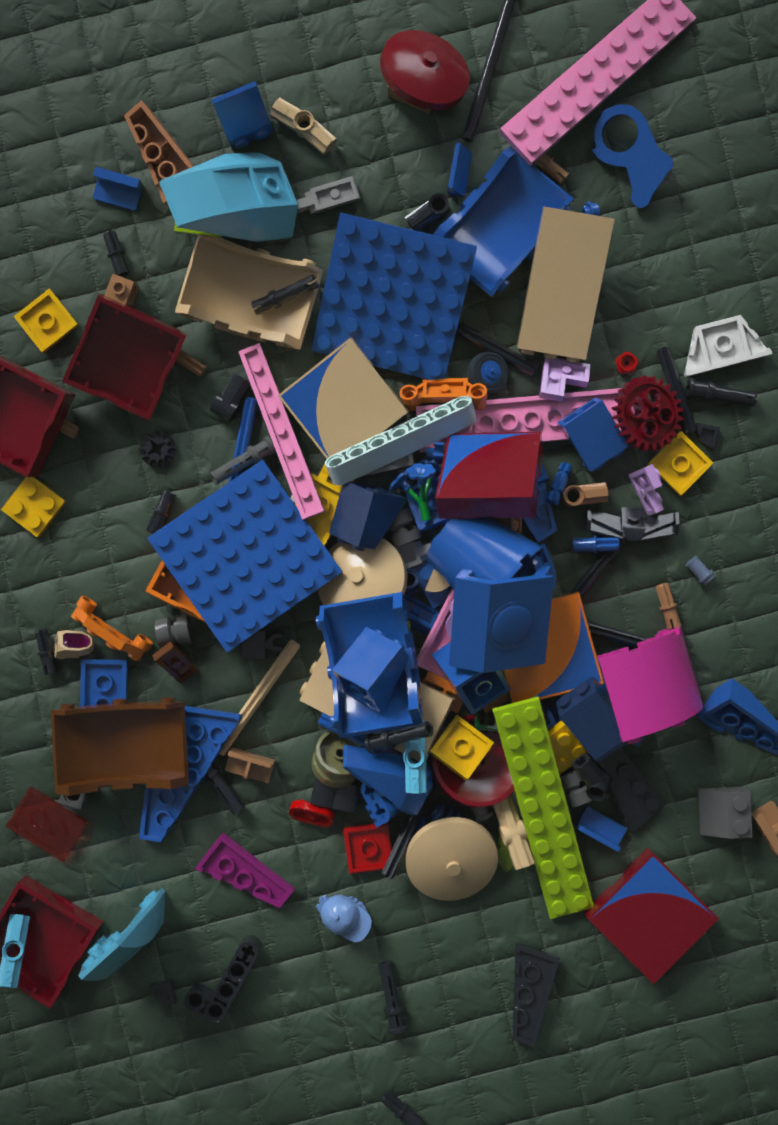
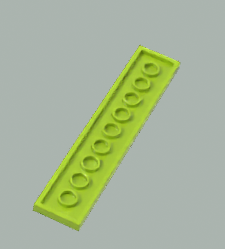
[492,696,594,919]

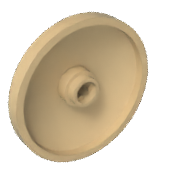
[318,538,407,605]
[405,817,498,901]

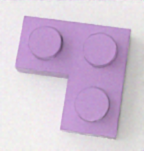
[539,357,590,402]
[629,464,664,516]

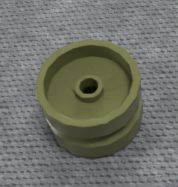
[312,730,365,788]

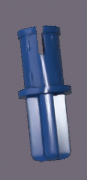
[573,536,620,554]

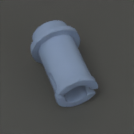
[685,555,714,585]

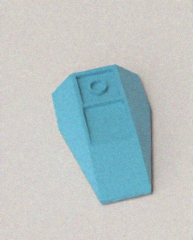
[159,152,298,242]
[78,888,165,981]

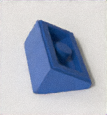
[447,143,472,197]
[404,595,440,636]

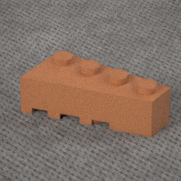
[124,100,195,207]

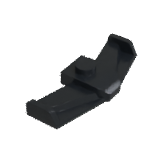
[586,507,680,543]

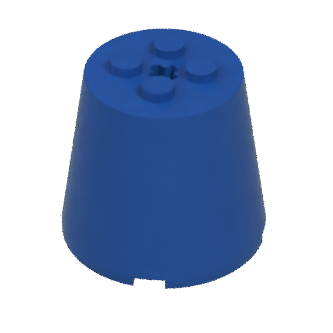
[426,517,544,590]

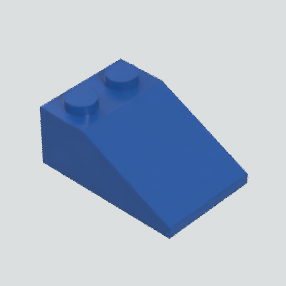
[211,81,273,149]

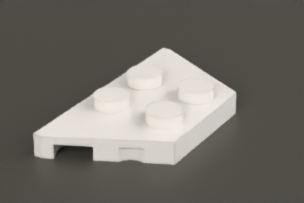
[684,315,772,377]

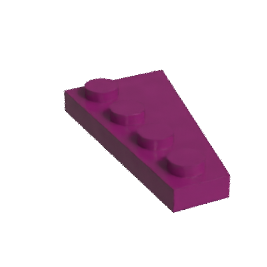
[195,832,295,908]

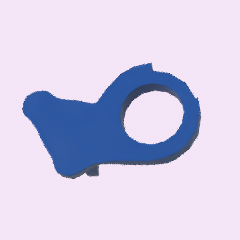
[592,104,674,208]

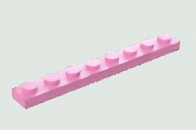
[238,343,325,520]

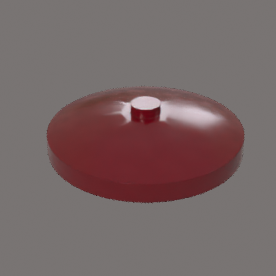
[380,30,470,110]
[431,715,514,808]

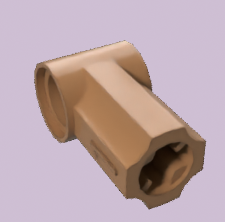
[560,482,608,507]

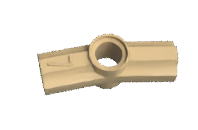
[270,97,337,155]

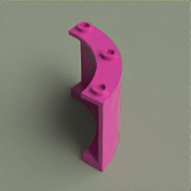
[597,626,703,744]

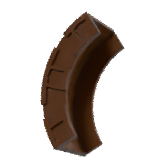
[51,697,189,796]

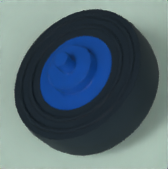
[468,352,508,394]

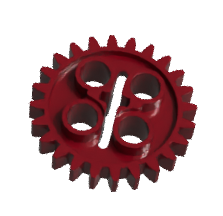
[612,375,683,451]

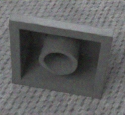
[698,787,752,839]

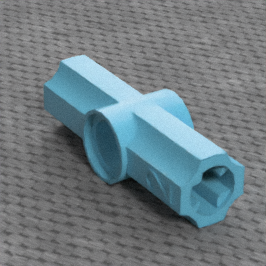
[403,720,428,793]
[0,914,30,989]

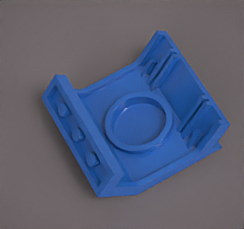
[449,565,554,673]

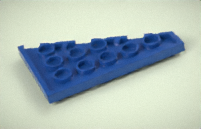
[139,706,242,842]

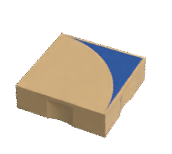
[278,338,409,459]

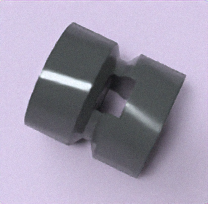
[387,507,422,548]
[155,614,193,648]
[560,767,593,807]

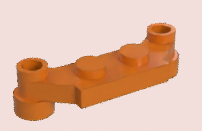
[399,378,488,411]
[71,595,153,662]

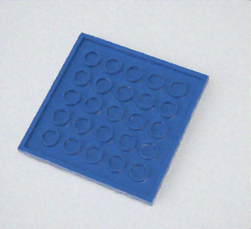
[311,212,477,380]
[147,460,342,653]

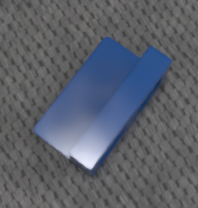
[93,167,144,211]
[575,805,627,852]

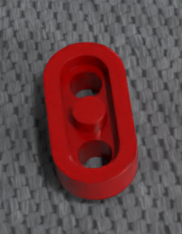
[289,799,335,827]

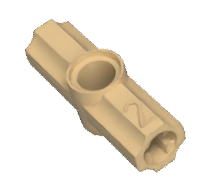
[493,796,535,870]

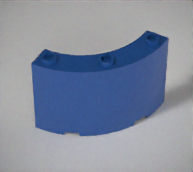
[434,146,574,297]
[316,592,423,738]

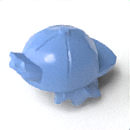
[316,895,372,942]

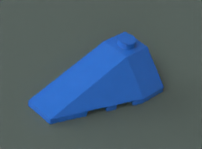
[697,678,778,755]
[343,745,433,816]

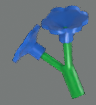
[389,460,442,521]

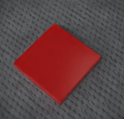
[343,821,392,874]

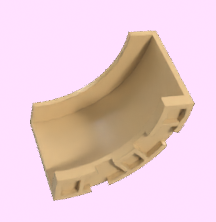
[175,235,324,350]

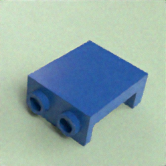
[557,397,629,472]

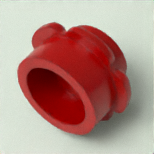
[615,352,638,374]

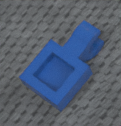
[425,442,445,465]

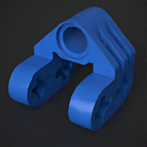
[361,783,401,827]

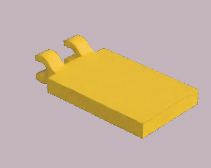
[295,464,354,546]

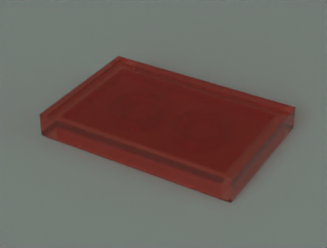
[6,786,89,862]

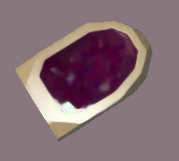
[54,630,94,659]

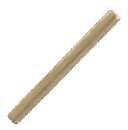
[220,639,300,756]

